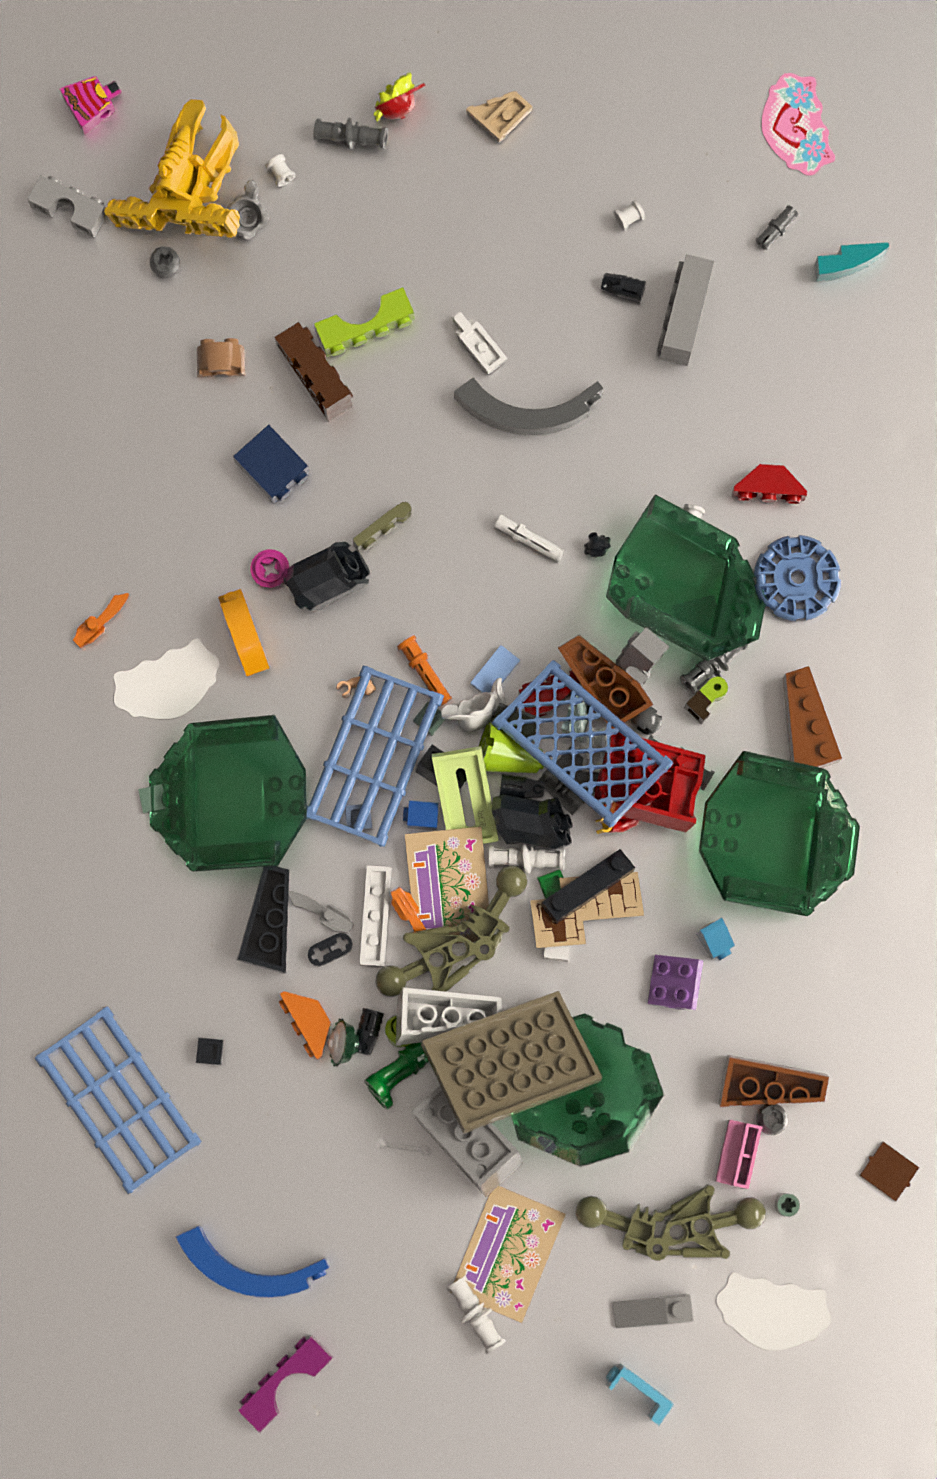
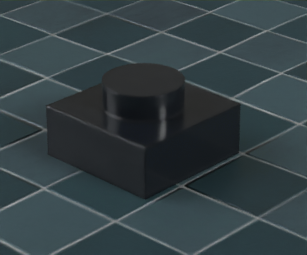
[196,1038,224,1065]

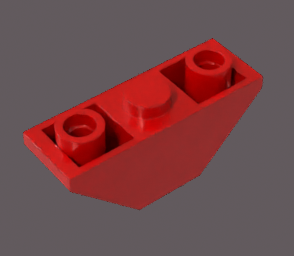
[732,464,807,504]

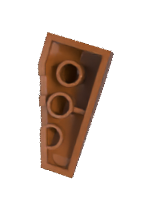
[558,635,653,729]

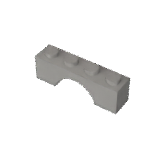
[615,627,669,686]

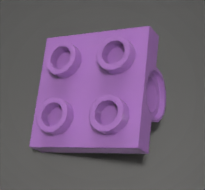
[648,954,703,1010]

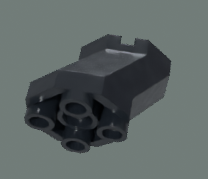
[283,542,370,611]
[492,794,573,849]

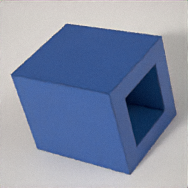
[403,801,439,830]

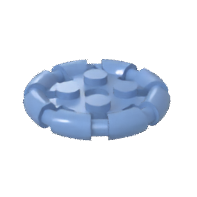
[753,535,841,621]

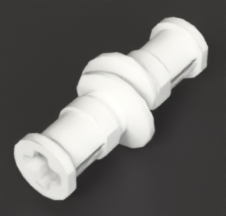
[489,843,565,874]
[446,1276,506,1354]

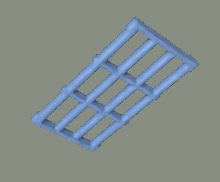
[303,665,444,847]
[34,1006,202,1194]

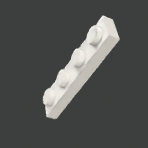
[359,865,392,967]

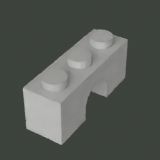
[27,175,107,238]

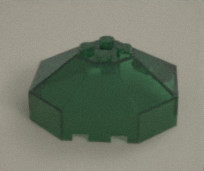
[511,1013,665,1167]

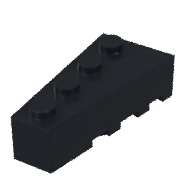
[236,863,289,974]

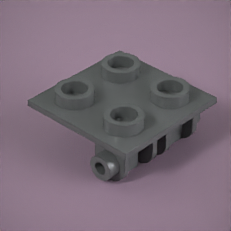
[537,746,599,815]

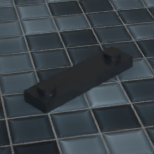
[541,849,636,924]

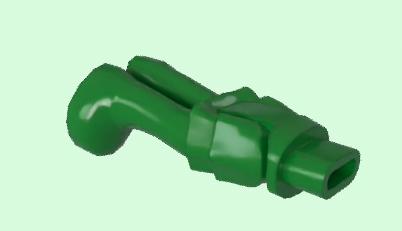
[364,1042,429,1110]

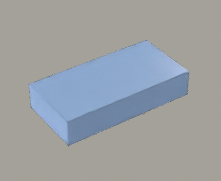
[470,645,520,693]

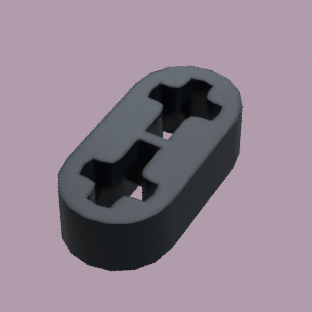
[307,933,353,967]

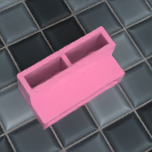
[715,1120,762,1189]

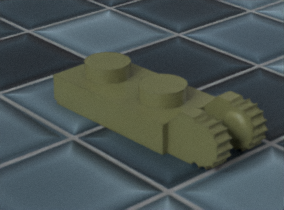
[353,501,412,552]

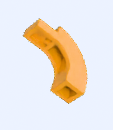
[218,589,269,676]

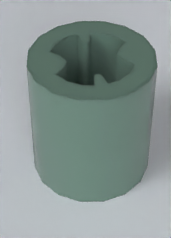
[774,1193,800,1217]

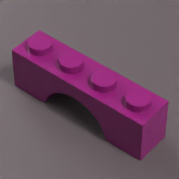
[238,1335,334,1433]

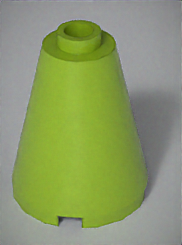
[479,723,544,773]

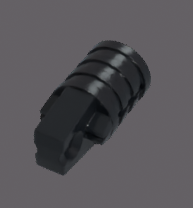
[601,273,646,302]
[500,774,545,798]
[355,1008,384,1055]

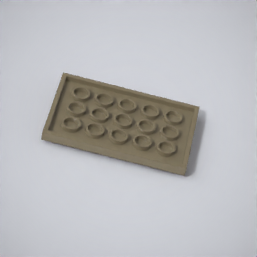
[421,991,602,1134]

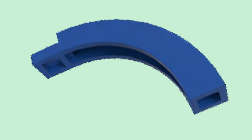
[176,1226,330,1297]

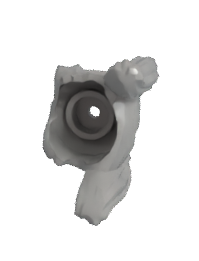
[227,180,269,240]

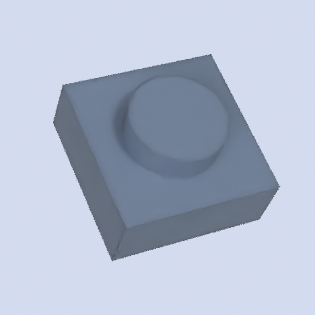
[345,804,373,830]

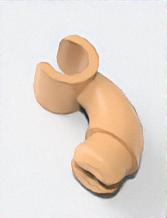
[336,677,376,698]

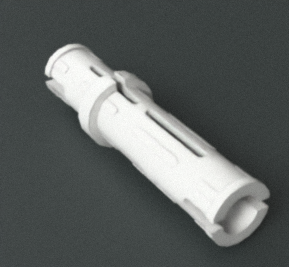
[494,514,565,563]

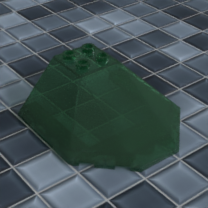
[606,495,767,661]
[149,715,307,872]
[699,751,860,916]

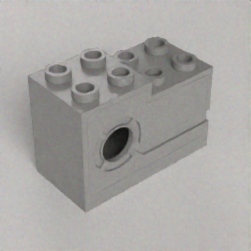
[412,1086,523,1197]

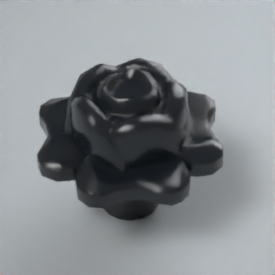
[584,532,611,558]

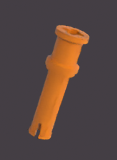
[397,635,452,707]

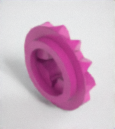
[250,549,289,589]

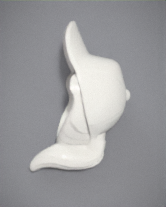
[441,678,506,731]

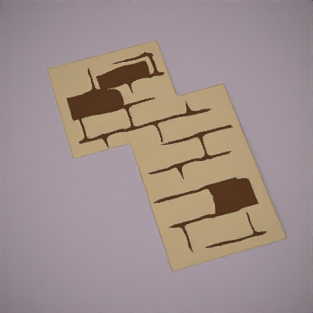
[530,872,644,948]

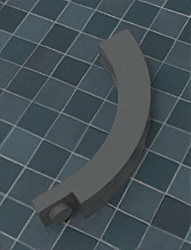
[454,377,604,435]

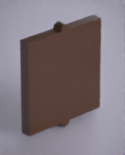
[859,1141,920,1202]

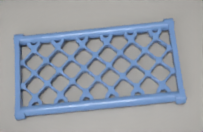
[492,660,673,828]

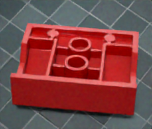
[594,732,706,833]

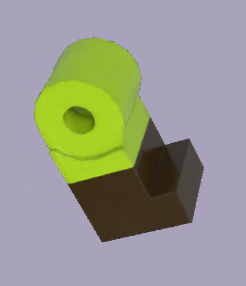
[684,677,728,724]

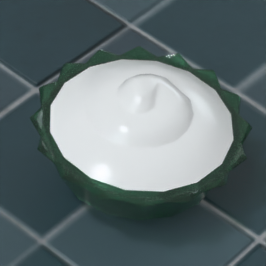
[328,1018,359,1067]

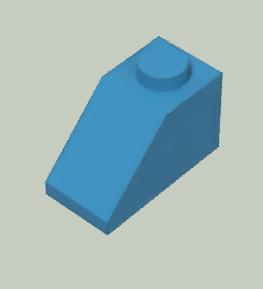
[696,918,735,961]

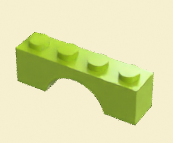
[314,287,415,356]

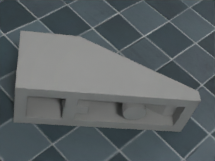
[613,1294,693,1328]

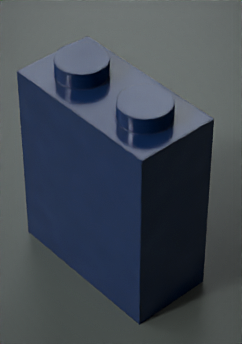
[233,424,310,504]

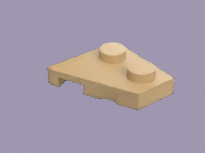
[466,91,532,143]

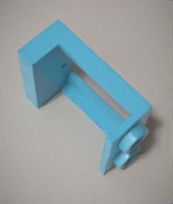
[606,1364,674,1425]

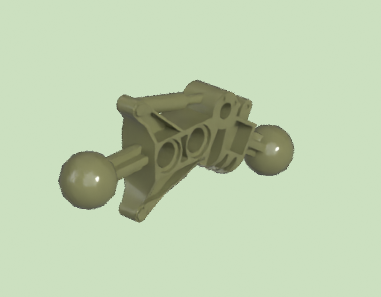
[375,866,527,997]
[575,1184,766,1261]

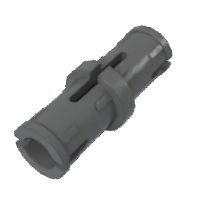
[755,205,799,250]

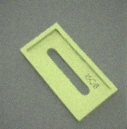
[432,746,499,844]

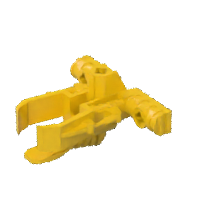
[104,99,240,238]

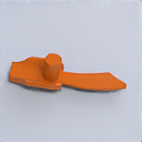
[73,593,129,648]
[390,886,426,932]

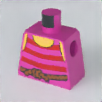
[60,76,121,135]

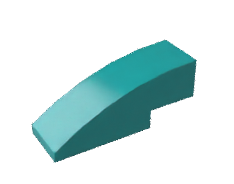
[815,242,889,282]

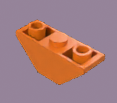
[278,991,332,1060]

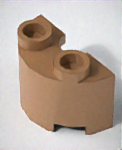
[197,338,245,377]

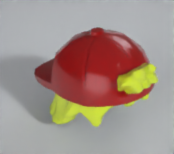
[373,72,426,122]

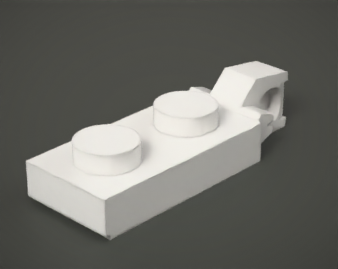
[452,312,507,375]

